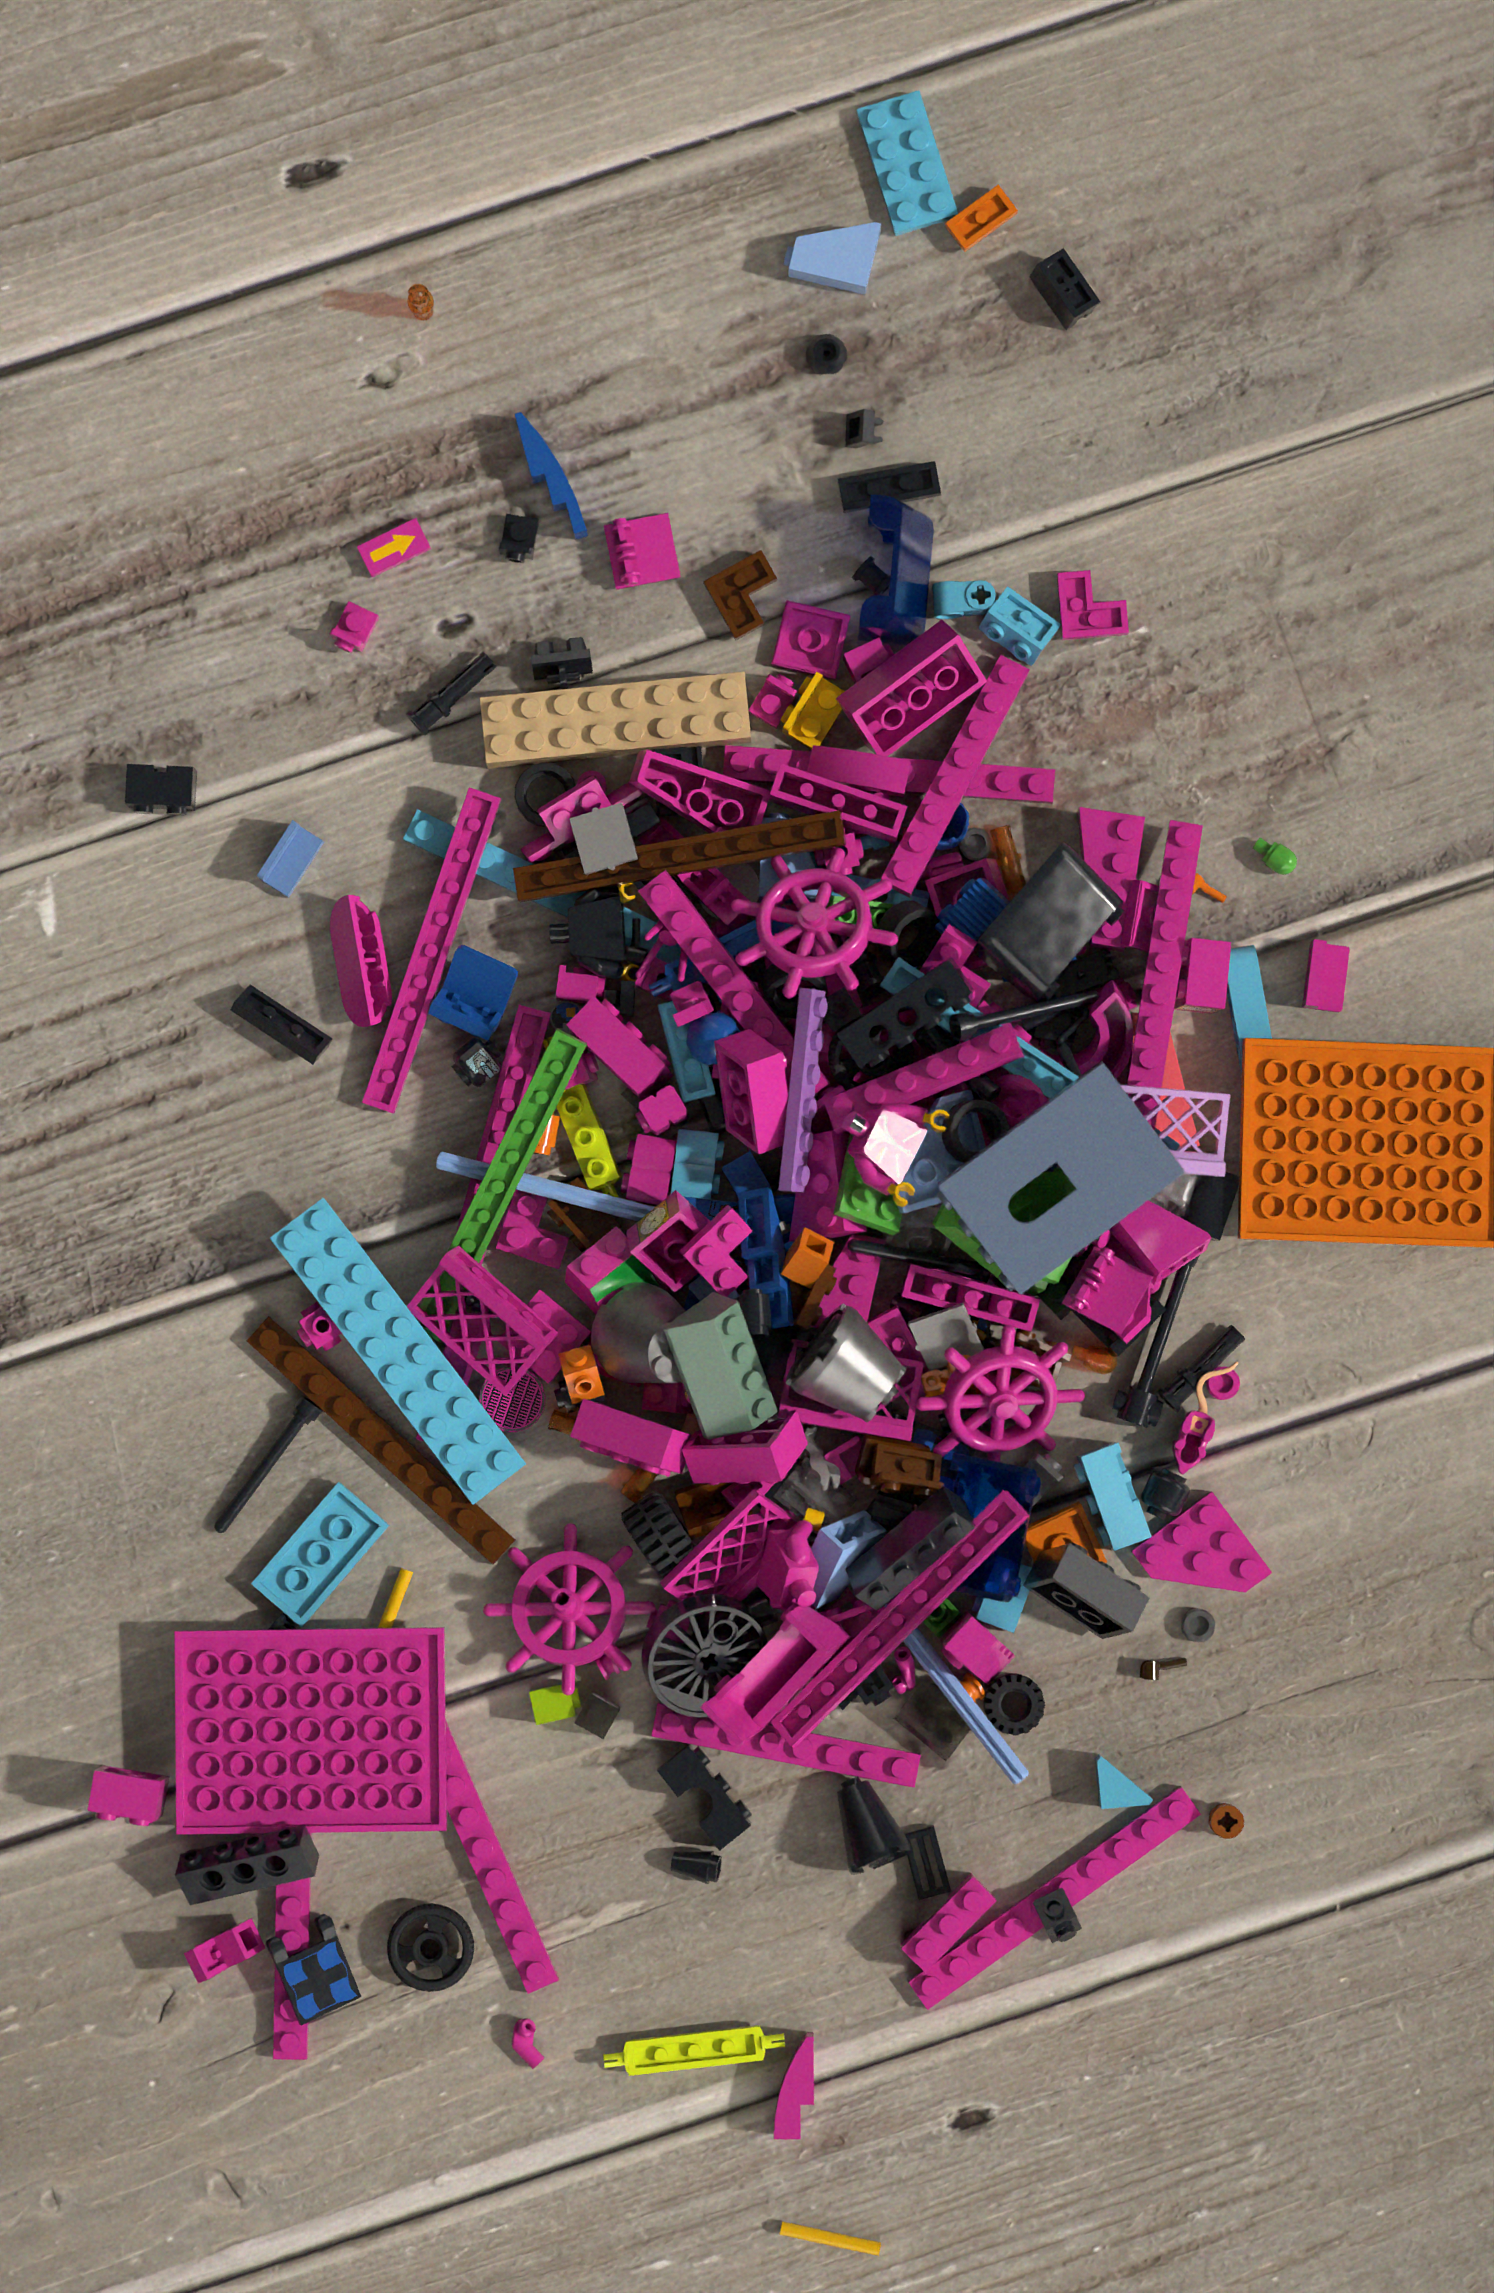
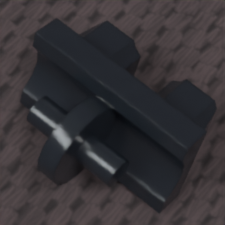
[531,637,593,689]

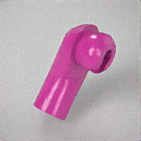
[892,1647,916,1694]

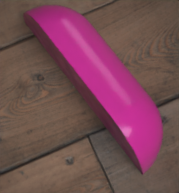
[330,895,392,1027]

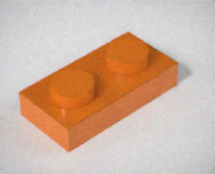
[945,185,1018,252]

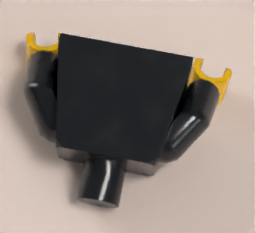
[549,883,639,982]

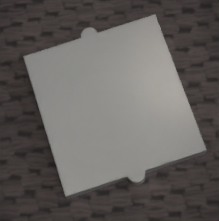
[569,802,638,875]
[908,1303,984,1371]

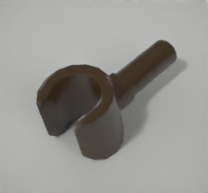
[1140,1658,1187,1680]

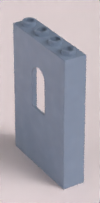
[937,1060,1185,1295]

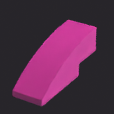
[807,745,911,797]
[774,2032,814,2139]

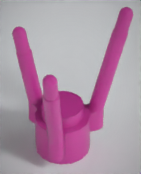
[635,920,688,982]

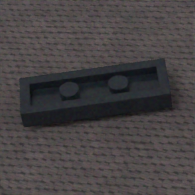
[838,461,941,513]
[230,984,333,1065]

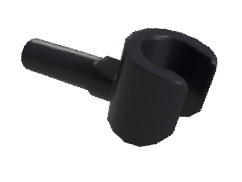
[626,918,649,966]

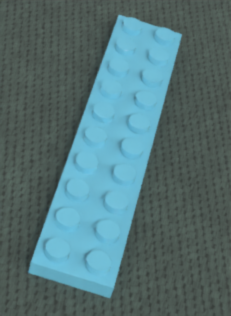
[270,1197,526,1505]

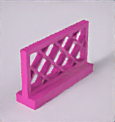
[407,1246,559,1396]
[778,1339,924,1442]
[659,1489,799,1615]

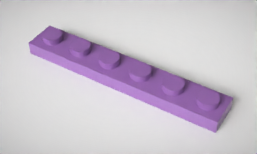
[779,988,827,1193]

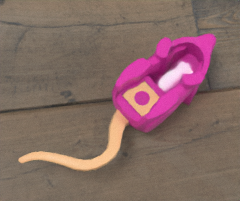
[1172,1361,1238,1474]

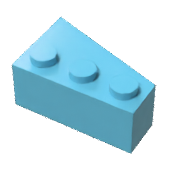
[1073,1442,1152,1551]

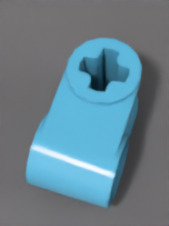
[932,580,996,619]

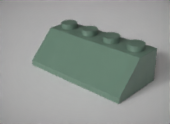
[663,1292,778,1440]

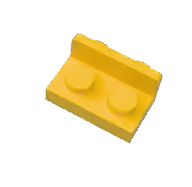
[780,672,845,750]

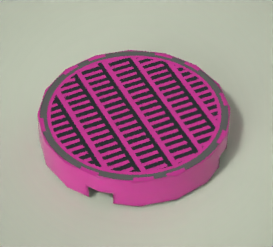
[479,1366,546,1433]

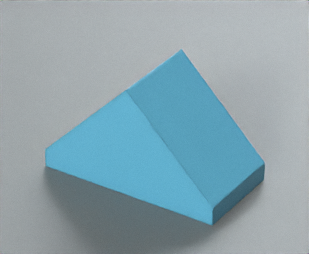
[1095,1754,1153,1809]

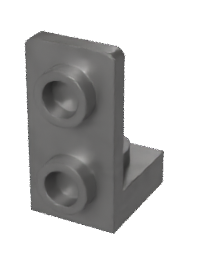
[1009,1453,1063,1506]

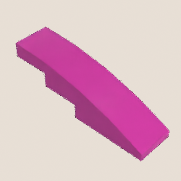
[638,816,751,931]

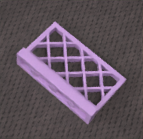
[1120,1084,1230,1177]

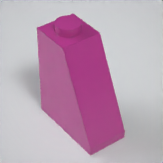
[1109,1200,1212,1285]

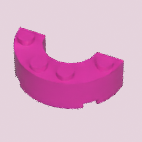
[1038,980,1133,1099]

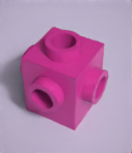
[814,828,864,875]
[296,1302,342,1352]

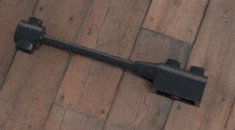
[1112,1171,1239,1428]

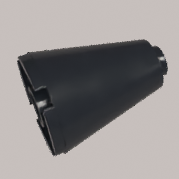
[837,1777,913,1875]

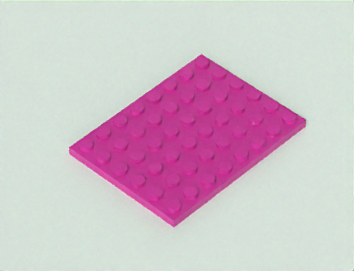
[175,1627,447,1835]

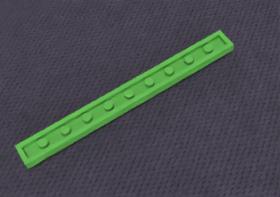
[415,1028,588,1342]

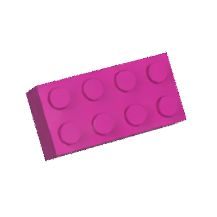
[836,619,987,757]

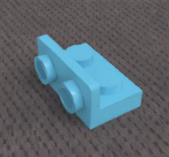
[979,586,1061,666]

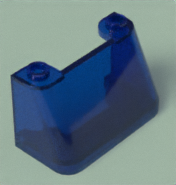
[858,495,934,645]
[950,1453,1041,1602]

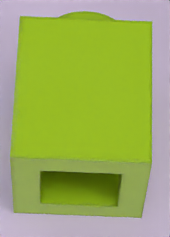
[529,1683,581,1725]

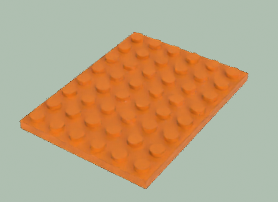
[1238,1038,1494,1248]

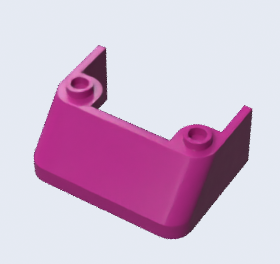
[700,1604,851,1746]

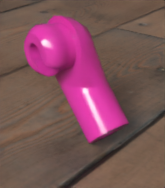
[512,2018,545,2069]

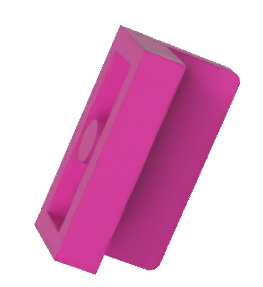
[1302,939,1350,1013]

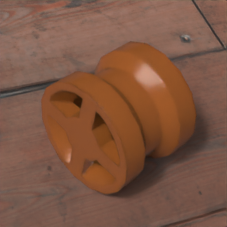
[1208,1803,1244,1839]

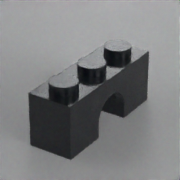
[657,1744,752,1851]

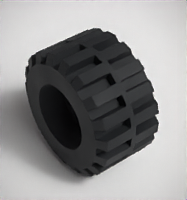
[621,1490,701,1579]

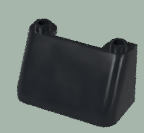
[975,842,1124,1003]

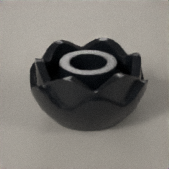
[806,334,847,375]

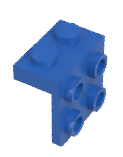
[428,945,518,1041]

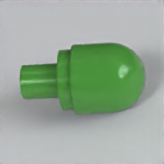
[1253,838,1297,875]

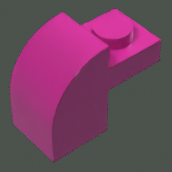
[184,1918,266,1984]

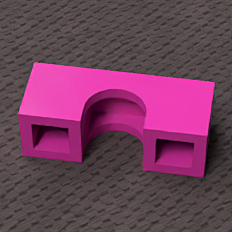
[900,1873,997,1973]

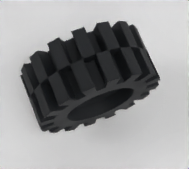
[984,1673,1045,1735]

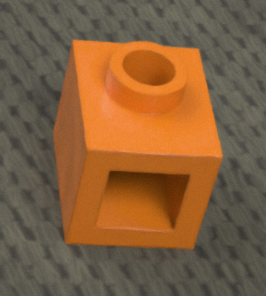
[781,1227,834,1289]
[558,1345,604,1404]

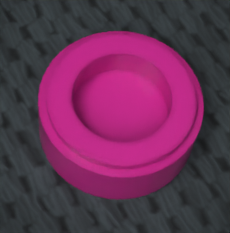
[1206,1367,1240,1400]

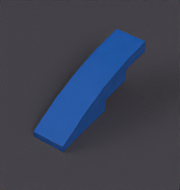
[515,412,588,540]
[738,1187,794,1329]

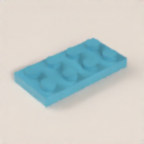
[856,90,958,236]
[251,1482,390,1627]

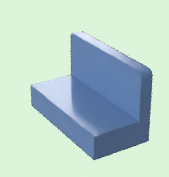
[257,820,324,898]

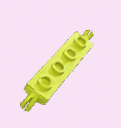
[543,1037,622,1198]
[603,2025,785,2076]

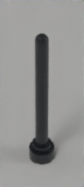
[949,990,1100,1041]
[847,1239,1001,1286]
[214,1395,323,1533]

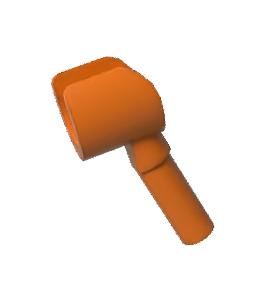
[1192,873,1227,903]

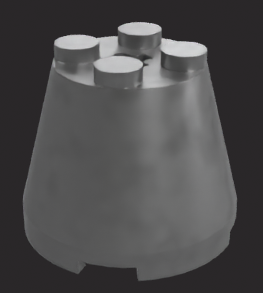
[591,1282,686,1383]
[786,1304,906,1423]

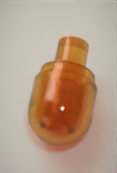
[1071,1344,1117,1374]

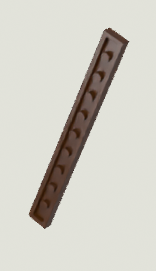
[513,810,846,903]
[246,1316,516,1565]

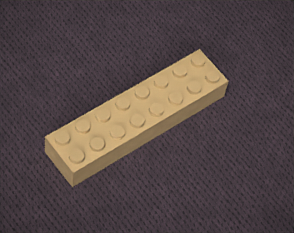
[480,671,751,769]

